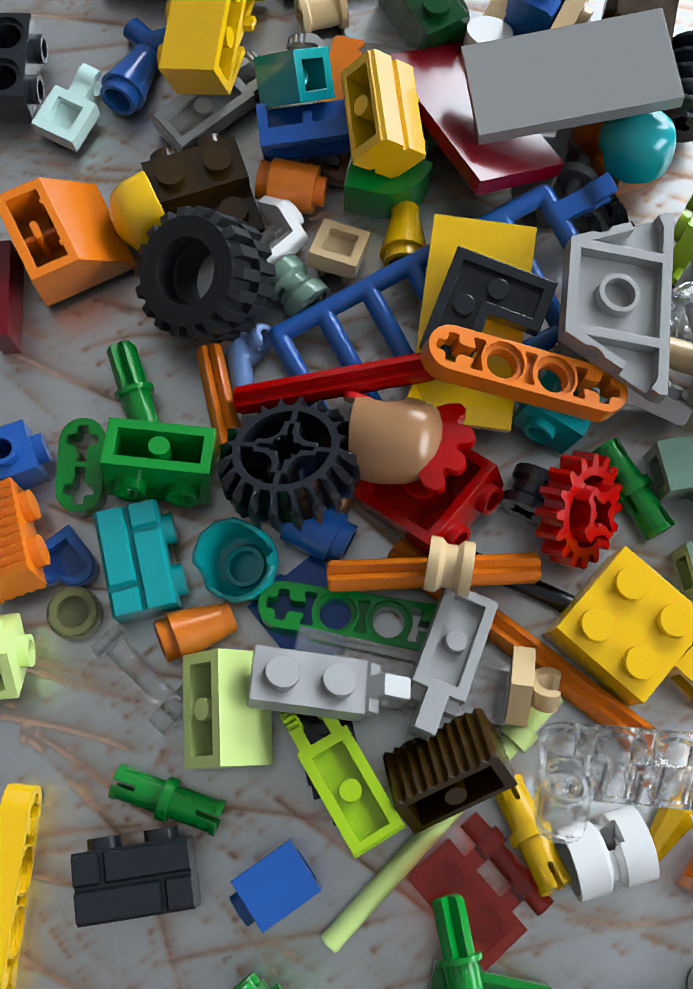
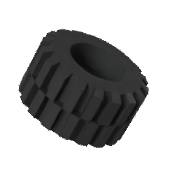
[134,205,276,343]

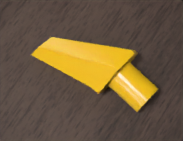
[649,785,693,862]

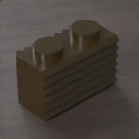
[382,708,518,834]

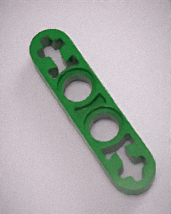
[258,581,437,656]

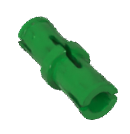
[591,437,676,542]
[108,763,227,837]

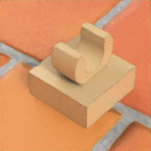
[307,218,371,284]
[505,645,561,727]

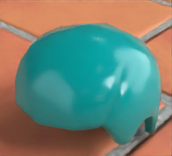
[598,111,676,184]
[192,517,279,603]

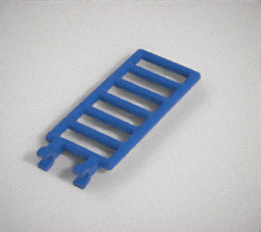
[268,172,618,411]

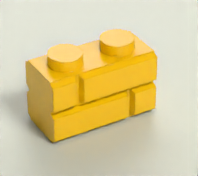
[341,49,426,179]

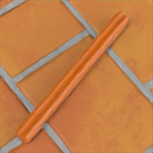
[387,539,659,755]

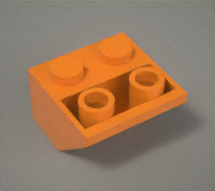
[0,177,136,307]

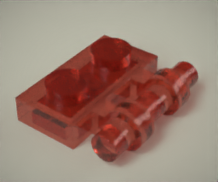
[406,811,554,971]

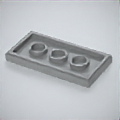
[461,8,685,145]

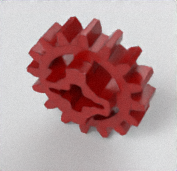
[535,450,622,569]

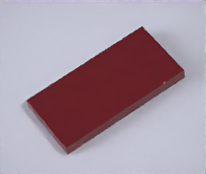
[387,42,564,195]

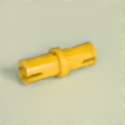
[494,774,574,897]

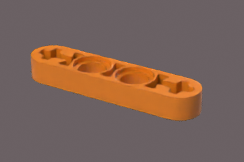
[420,324,628,422]

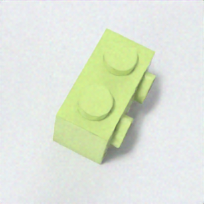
[183,648,273,770]

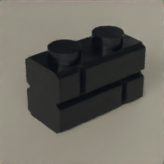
[70,825,201,928]

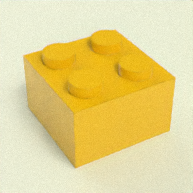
[542,546,693,706]

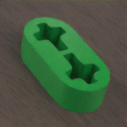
[55,418,107,519]

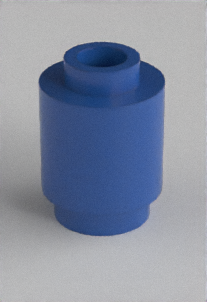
[280,510,358,562]

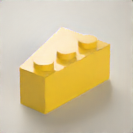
[157,0,264,95]

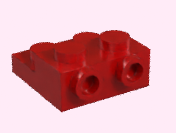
[354,449,504,556]

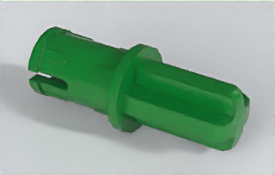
[107,340,160,422]
[432,894,484,989]

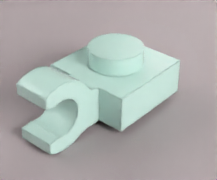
[31,63,102,152]

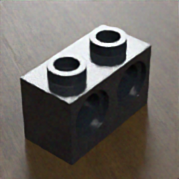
[0,13,48,124]

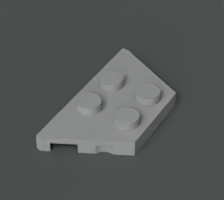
[558,213,675,404]

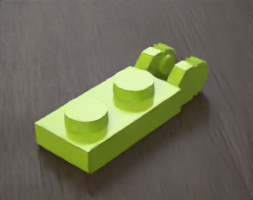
[278,712,405,859]

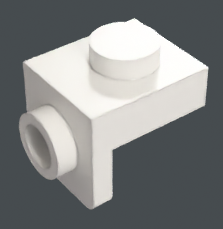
[257,196,311,264]

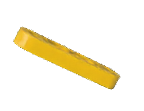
[0,783,42,989]

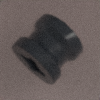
[500,463,550,525]

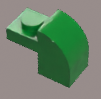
[344,123,433,219]

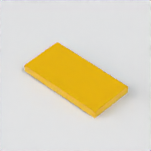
[410,214,537,433]

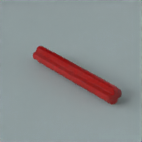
[232,353,435,415]

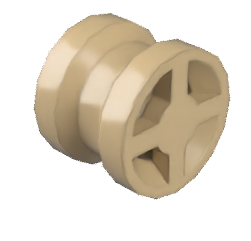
[423,535,476,597]

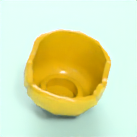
[109,171,164,250]

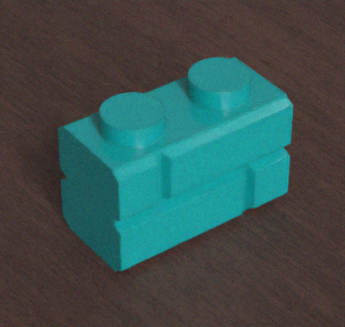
[93,499,189,625]

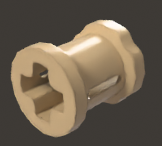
[294,0,349,34]

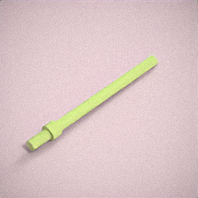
[320,697,563,953]

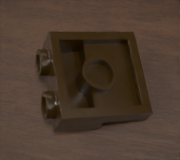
[141,133,265,233]

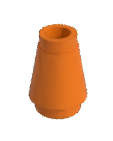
[153,601,237,663]

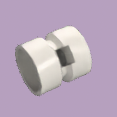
[554,805,660,902]

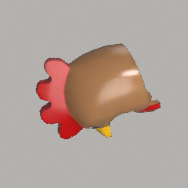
[343,385,476,494]

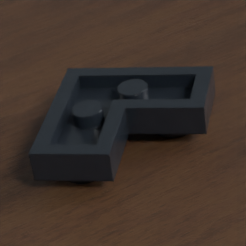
[419,246,558,361]

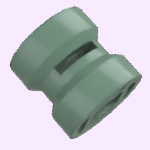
[268,254,330,318]

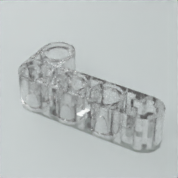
[533,722,693,844]

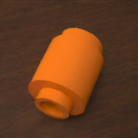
[255,157,329,215]

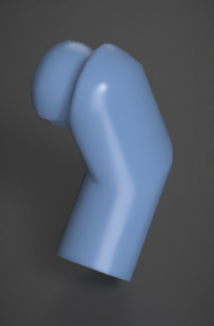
[226,323,272,391]

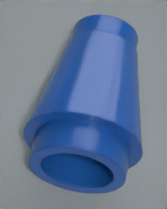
[100,44,158,115]

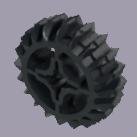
[217,396,361,533]

